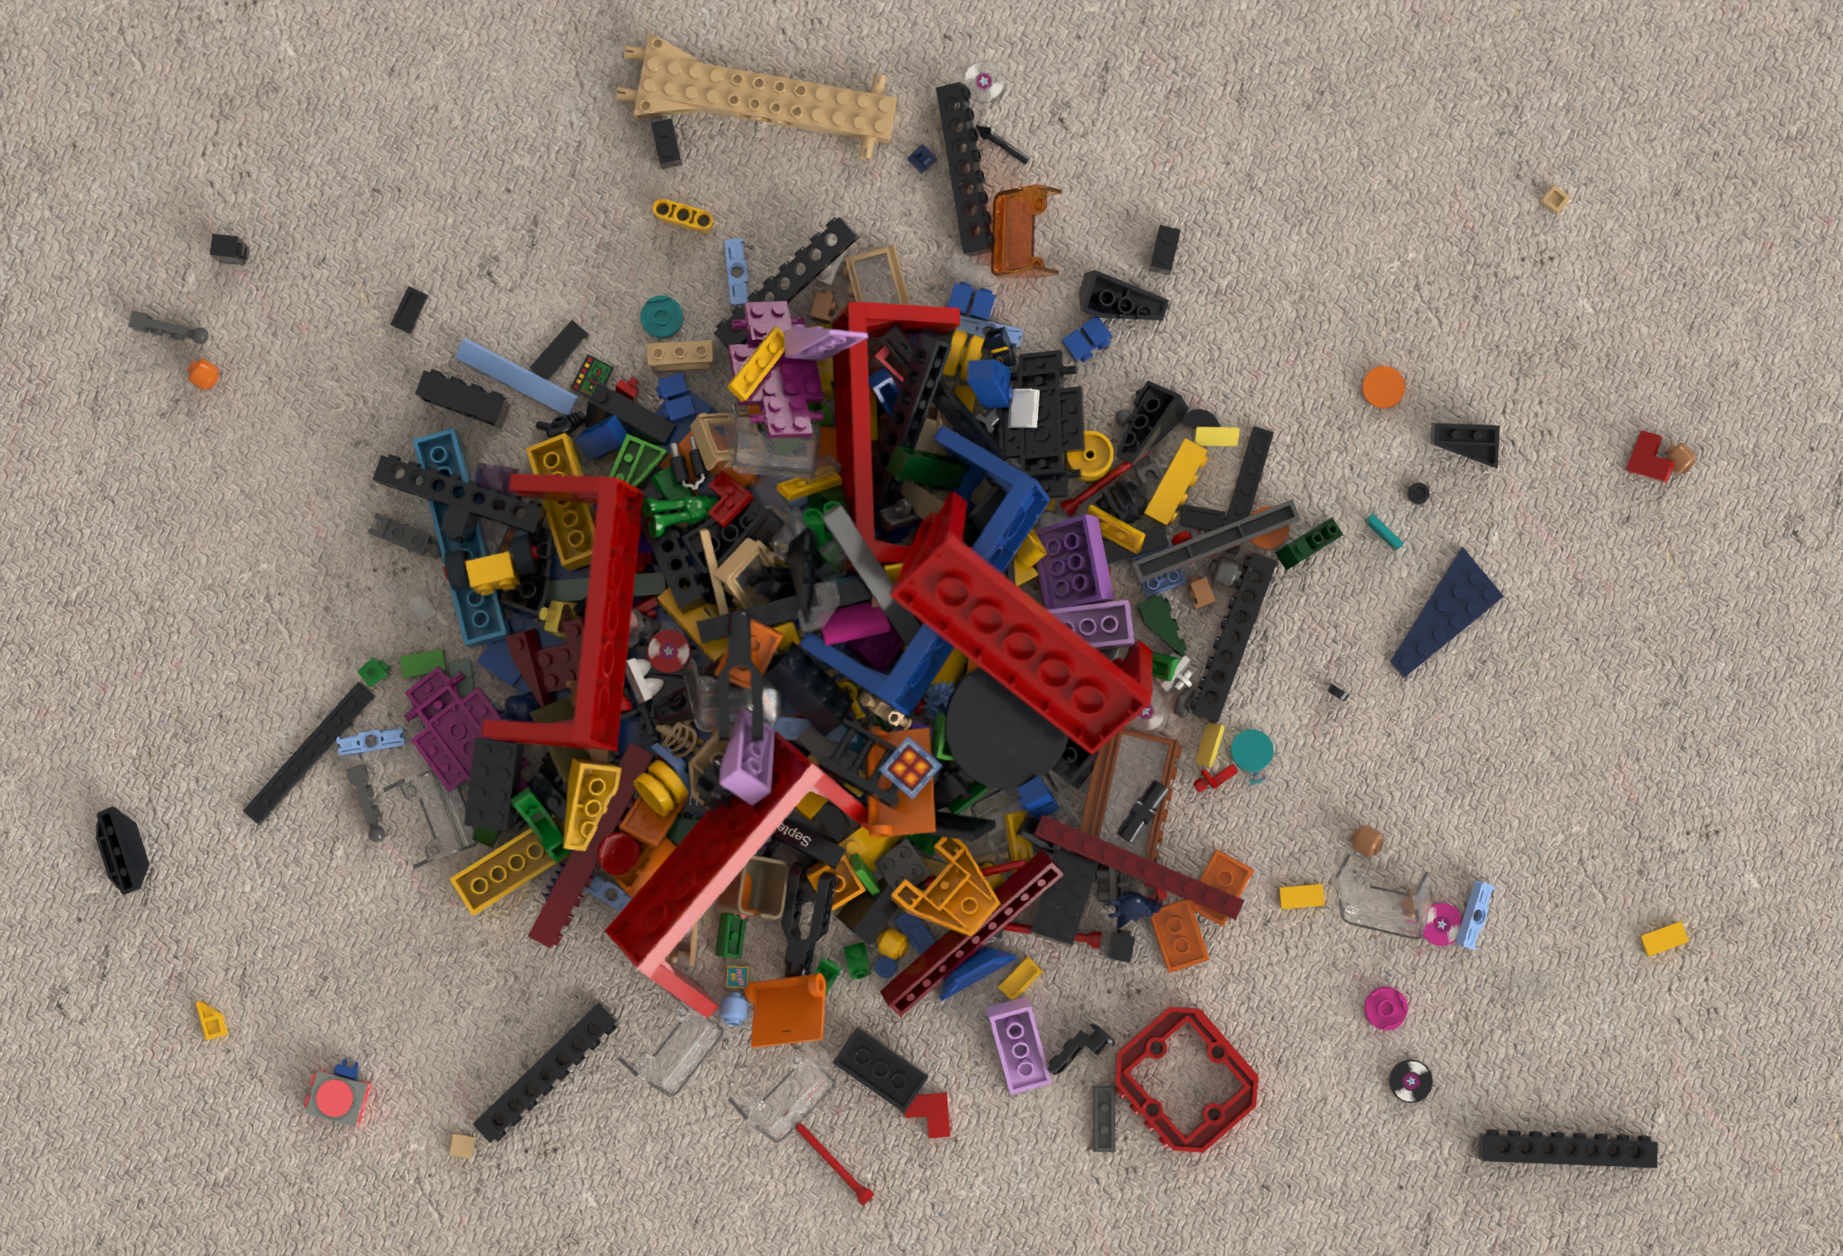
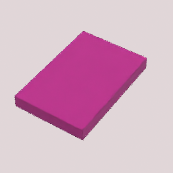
[817,602,890,645]

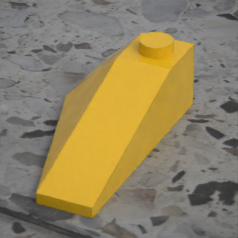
[563,758,622,851]
[838,826,902,872]

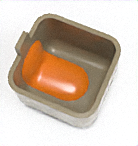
[718,855,789,919]

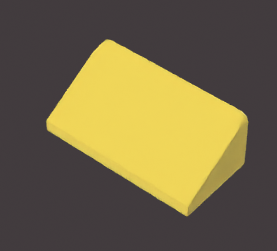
[1194,427,1240,446]
[1195,723,1225,768]

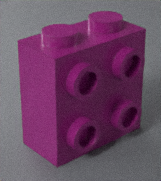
[845,617,904,673]

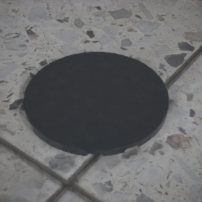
[944,666,1069,789]

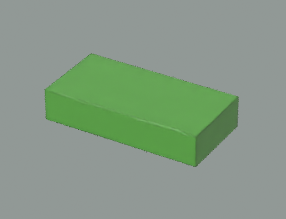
[400,650,447,678]
[850,853,880,896]

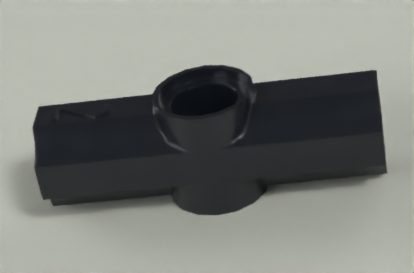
[1117,780,1169,844]

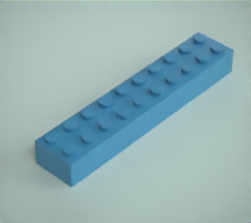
[413,428,511,649]

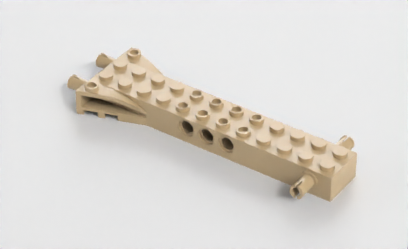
[616,33,897,160]

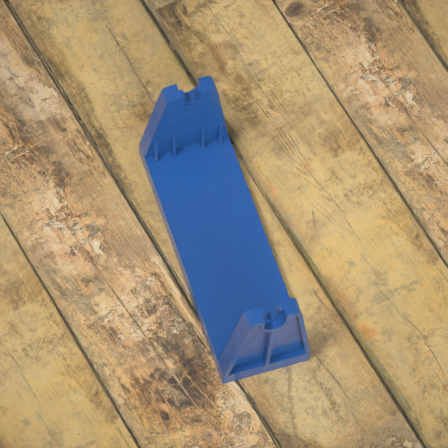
[799,425,1051,717]

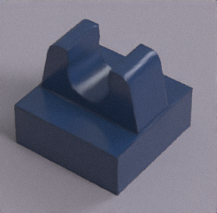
[907,144,937,175]

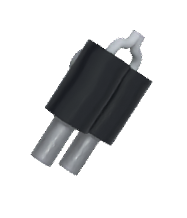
[669,436,711,490]

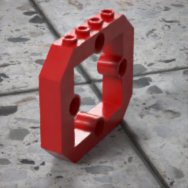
[1114,1006,1258,1153]

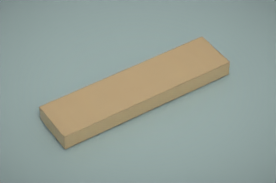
[699,528,729,615]

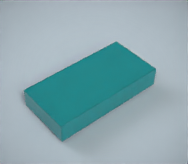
[1365,514,1404,551]

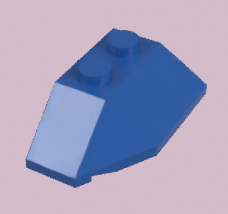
[939,946,1017,1001]

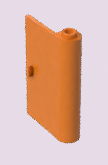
[864,727,936,837]

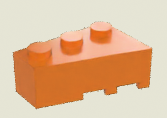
[612,836,676,898]

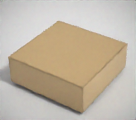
[1540,185,1571,215]
[449,1133,475,1159]

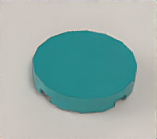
[641,296,683,338]
[1230,729,1274,772]

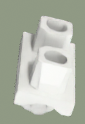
[1155,652,1193,693]

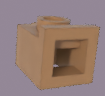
[810,290,837,324]
[1187,575,1216,610]

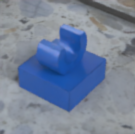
[334,1059,358,1081]

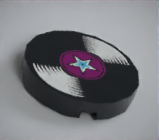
[1389,1059,1433,1103]

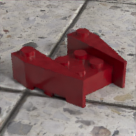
[505,616,585,707]

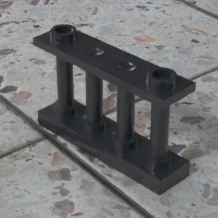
[819,718,900,810]

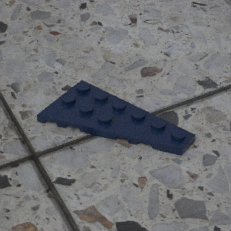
[1390,547,1504,678]

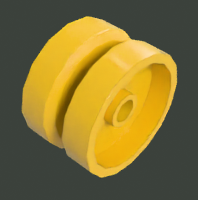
[942,329,985,382]
[1066,431,1114,483]
[633,760,688,817]

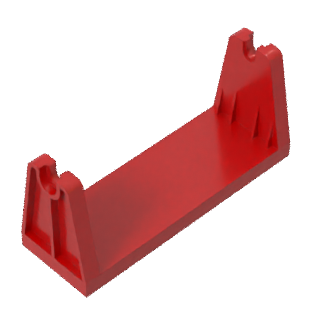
[832,302,960,575]
[481,474,644,752]
[890,491,1153,755]
[605,731,869,1018]

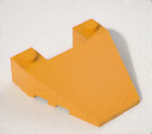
[891,837,1000,937]

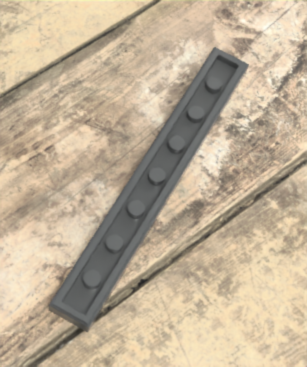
[821,504,921,648]

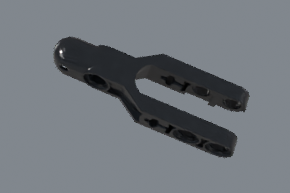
[717,610,763,742]
[781,861,837,978]

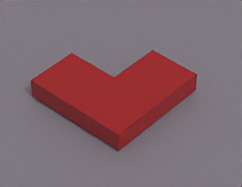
[1626,430,1675,483]
[708,470,754,528]
[905,1092,950,1138]

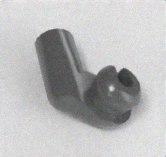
[1173,686,1196,718]

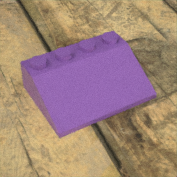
[1035,514,1114,610]

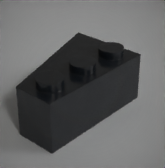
[1430,422,1500,469]

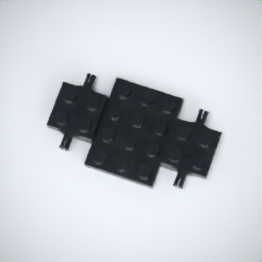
[998,350,1085,499]

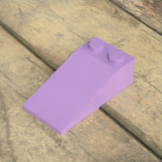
[784,324,868,361]
[1047,600,1135,650]
[719,708,775,805]
[986,996,1052,1095]

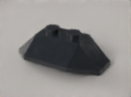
[96,806,150,895]

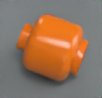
[186,358,220,390]

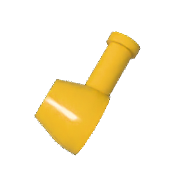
[838,680,865,720]

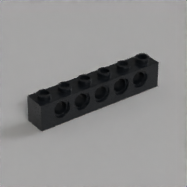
[641,486,707,614]

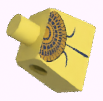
[539,601,581,642]

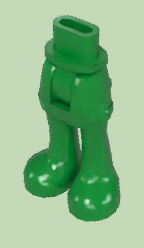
[642,495,718,538]
[803,501,845,571]

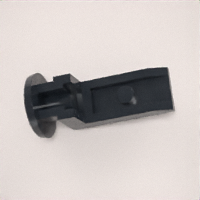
[526,770,567,823]
[1047,1023,1116,1075]

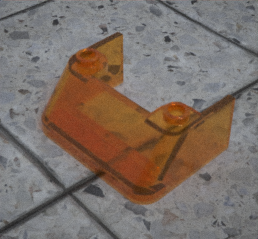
[991,184,1062,278]

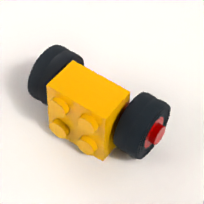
[443,534,538,596]

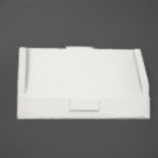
[1008,389,1040,428]

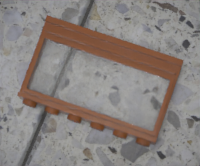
[1079,729,1182,863]

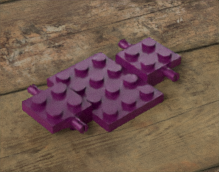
[728,301,824,439]
[403,666,530,794]

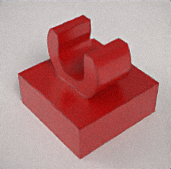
[615,377,639,402]
[634,595,659,619]
[1144,883,1168,900]

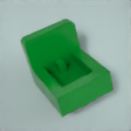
[357,658,391,687]
[903,833,942,856]
[843,942,872,979]
[814,958,841,997]

